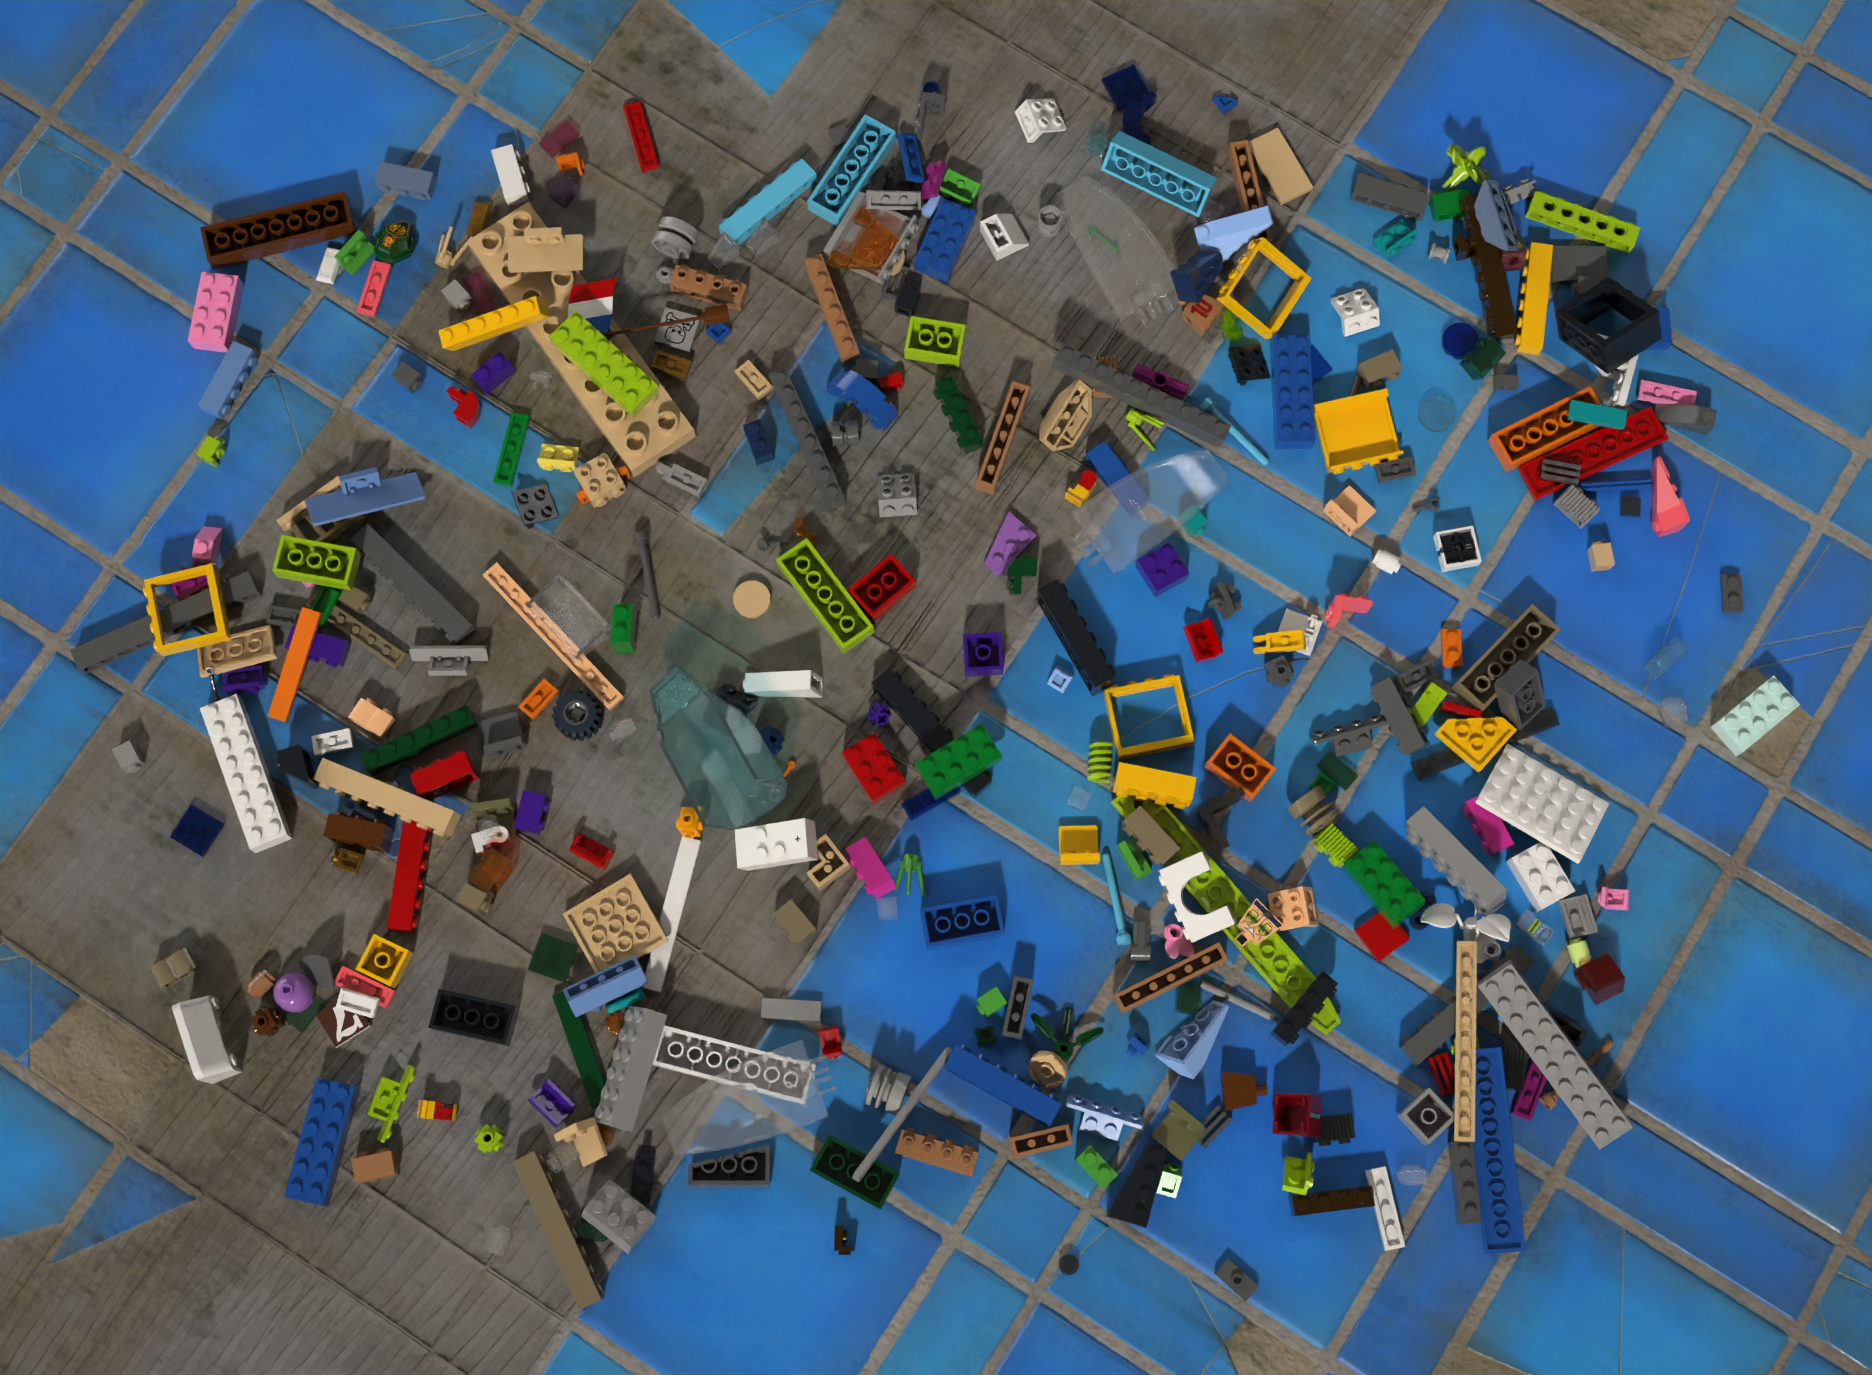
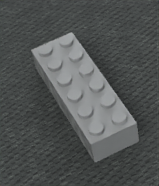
[1406,806,1507,916]
[595,1006,667,1132]

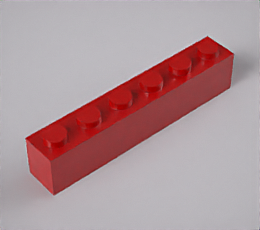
[387,821,433,933]

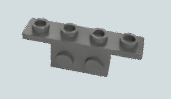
[1309,715,1388,757]

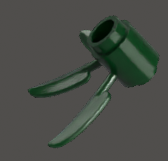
[1030,1006,1104,1063]

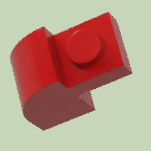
[446,386,481,429]

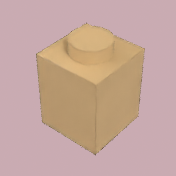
[1587,541,1615,572]

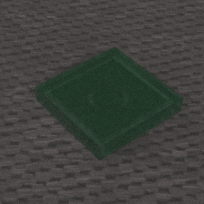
[528,933,579,983]

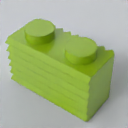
[1313,823,1359,868]

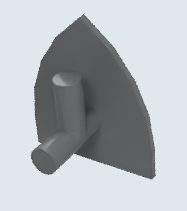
[298,954,341,991]

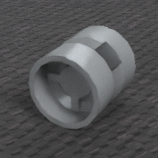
[1037,205,1062,238]

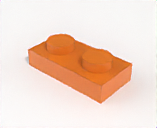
[1441,629,1463,668]
[518,679,559,721]

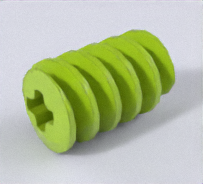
[1087,742,1113,783]

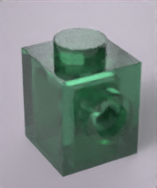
[1174,984,1203,1016]

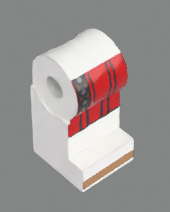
[471,826,511,856]

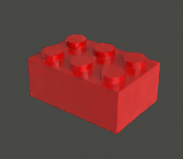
[848,554,916,623]
[842,732,906,805]
[410,750,480,801]

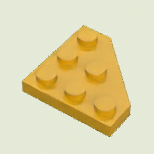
[1434,717,1517,773]

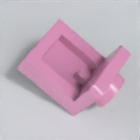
[1598,887,1630,911]

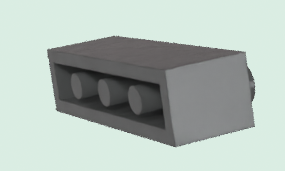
[1350,173,1430,221]
[1370,677,1431,756]
[1448,1142,1482,1224]

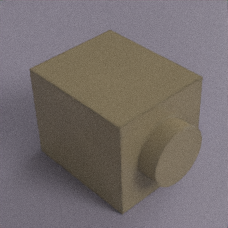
[338,586,372,615]

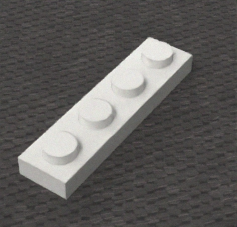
[1365,1166,1405,1251]

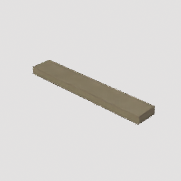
[305,591,409,670]

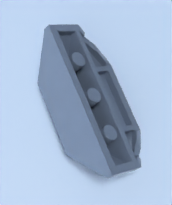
[1474,180,1519,251]

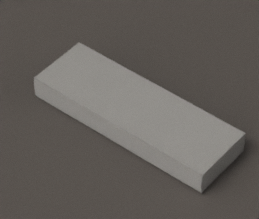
[866,190,921,210]
[761,998,822,1022]

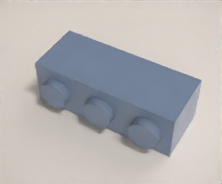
[375,161,437,200]

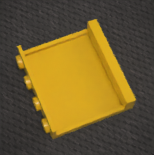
[1314,388,1404,474]

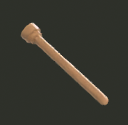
[1539,1040,1613,1110]

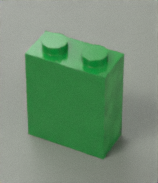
[610,604,638,654]

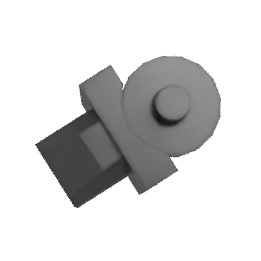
[1208,581,1242,620]

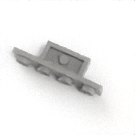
[409,645,489,676]

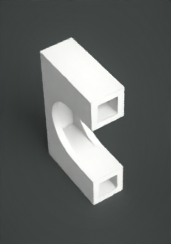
[1158,851,1236,943]

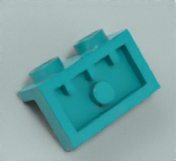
[1373,220,1418,259]

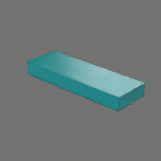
[1567,400,1628,430]

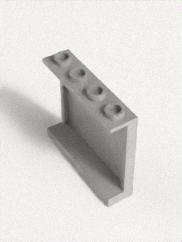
[823,191,919,285]

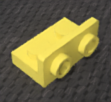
[537,444,580,472]

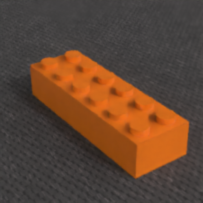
[1488,386,1602,473]

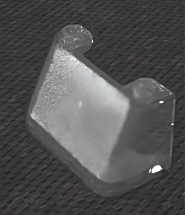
[526,573,611,660]

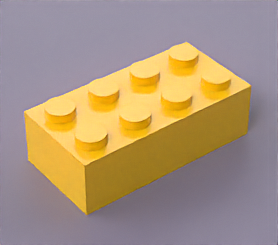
[1112,762,1197,809]

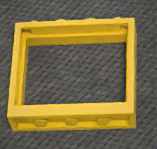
[1216,237,1312,339]
[143,563,232,656]
[1103,674,1195,760]

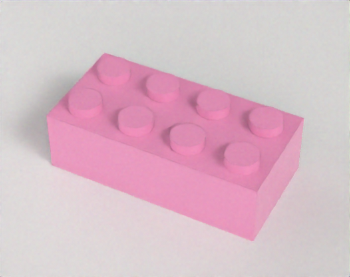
[188,272,244,353]

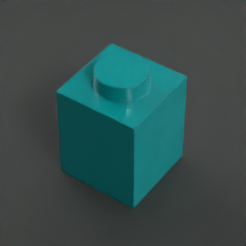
[1178,505,1208,538]

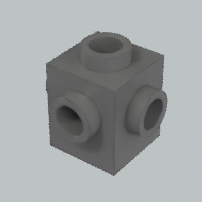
[1264,655,1294,688]

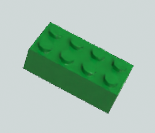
[915,724,1002,800]
[1343,840,1426,929]

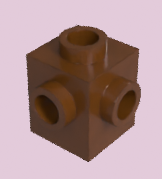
[250,1007,286,1037]

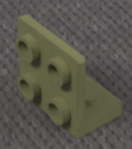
[471,798,517,841]
[1151,1100,1207,1161]

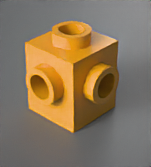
[676,807,706,839]

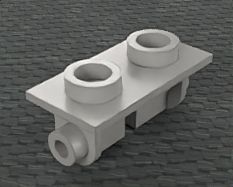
[1501,178,1537,206]

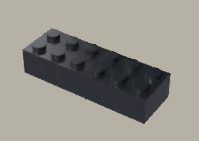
[1036,579,1116,697]

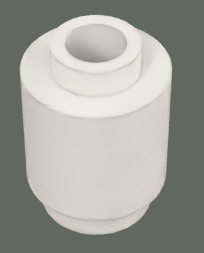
[1372,549,1402,575]

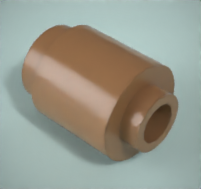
[246,968,276,998]

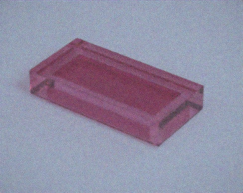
[539,121,579,158]

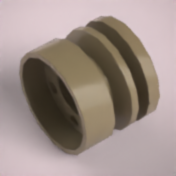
[1287,785,1340,836]

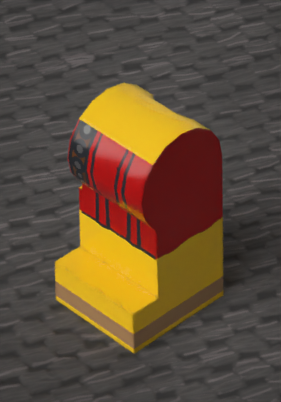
[1065,470,1097,508]
[417,1100,458,1121]

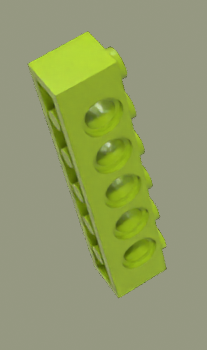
[1525,191,1641,254]

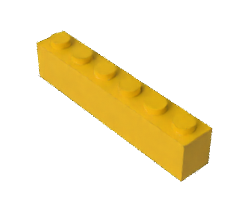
[1514,242,1553,355]
[439,296,550,351]

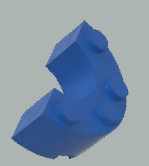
[826,368,898,432]

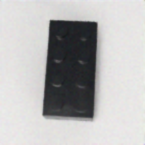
[428,989,519,1047]

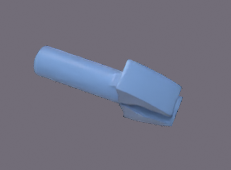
[342,798,378,821]

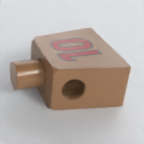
[1177,295,1224,337]

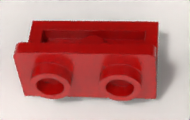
[1183,617,1224,663]

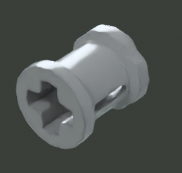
[1428,242,1451,264]

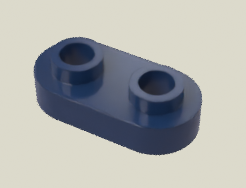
[1409,892,1437,930]

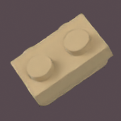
[574,453,626,508]

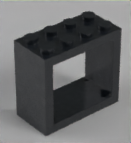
[1555,277,1662,374]

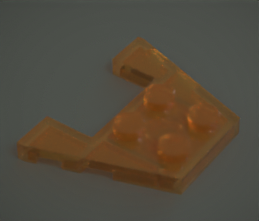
[825,207,899,270]

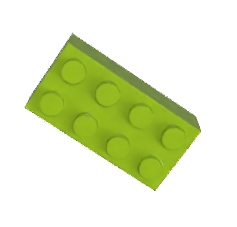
[272,535,361,591]

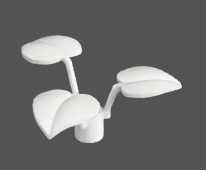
[1421,903,1511,942]

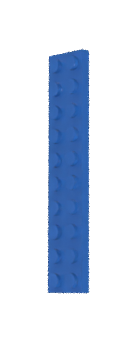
[1473,1047,1526,1254]

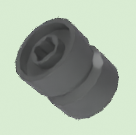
[831,420,859,446]

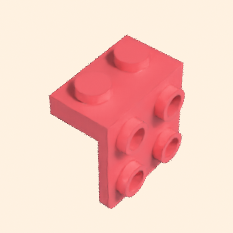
[1324,594,1373,628]

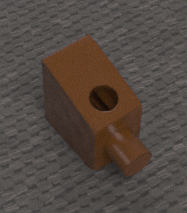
[1220,1072,1268,1112]

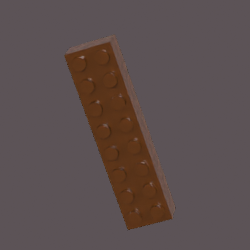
[200,191,357,269]

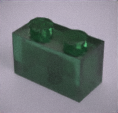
[1460,337,1506,380]

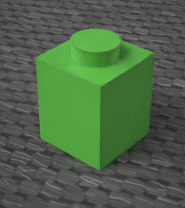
[976,986,1007,1018]

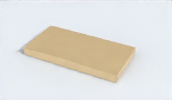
[1248,128,1314,205]
[197,624,277,678]

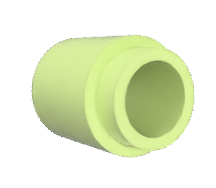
[1567,937,1592,968]

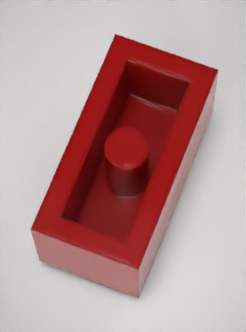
[878,372,904,393]

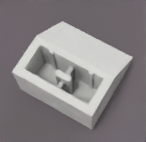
[980,214,1029,261]

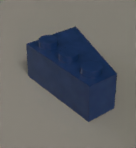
[1170,251,1223,303]

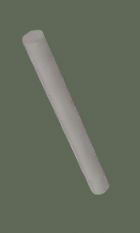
[1200,981,1275,1021]

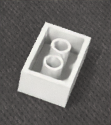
[1506,842,1575,913]

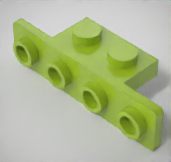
[366,1064,416,1143]

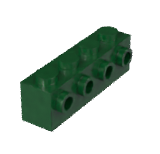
[933,375,983,454]

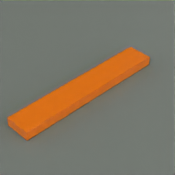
[268,607,322,722]

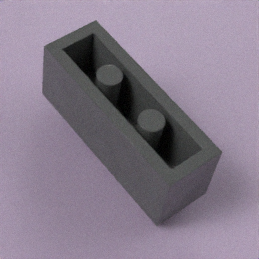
[1002,976,1034,1041]

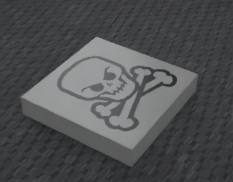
[654,307,701,353]

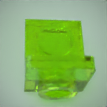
[1221,311,1243,341]

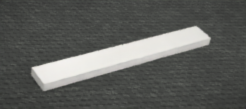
[642,836,701,993]

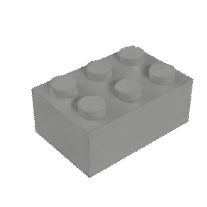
[581,1179,657,1254]

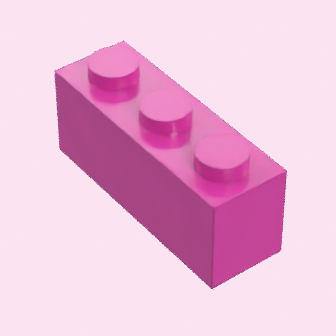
[1462,795,1514,857]
[845,837,896,900]

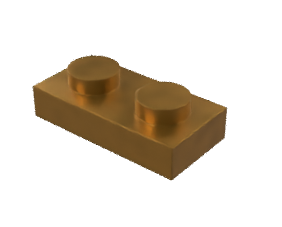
[650,350,692,380]

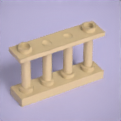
[276,476,368,543]

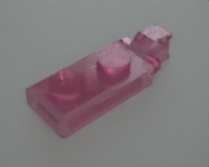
[462,271,495,314]

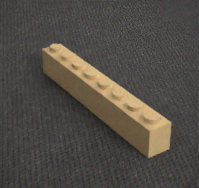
[313,758,461,837]

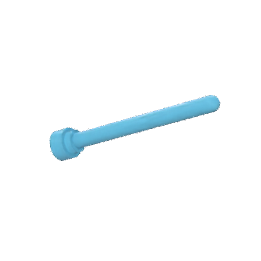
[1199,397,1269,465]
[1102,853,1132,946]

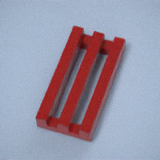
[1439,701,1482,719]
[1427,1052,1455,1096]

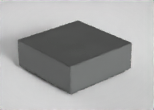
[828,124,851,149]

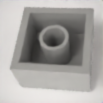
[1397,1087,1455,1146]

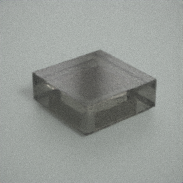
[1620,496,1641,517]

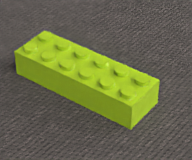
[549,310,659,418]
[776,538,875,654]

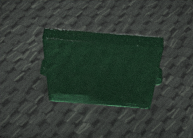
[279,995,325,1033]

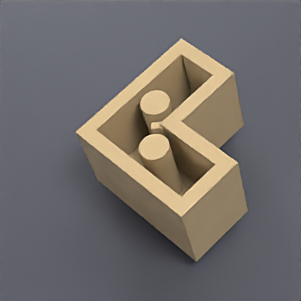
[807,834,850,892]

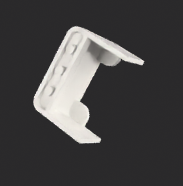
[172,995,242,1084]

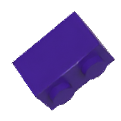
[471,351,515,395]
[514,790,550,835]

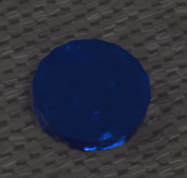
[1441,323,1479,359]

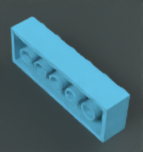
[807,114,897,227]
[1101,131,1217,217]

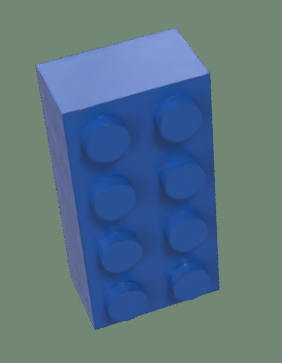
[914,198,976,283]
[920,895,1005,950]

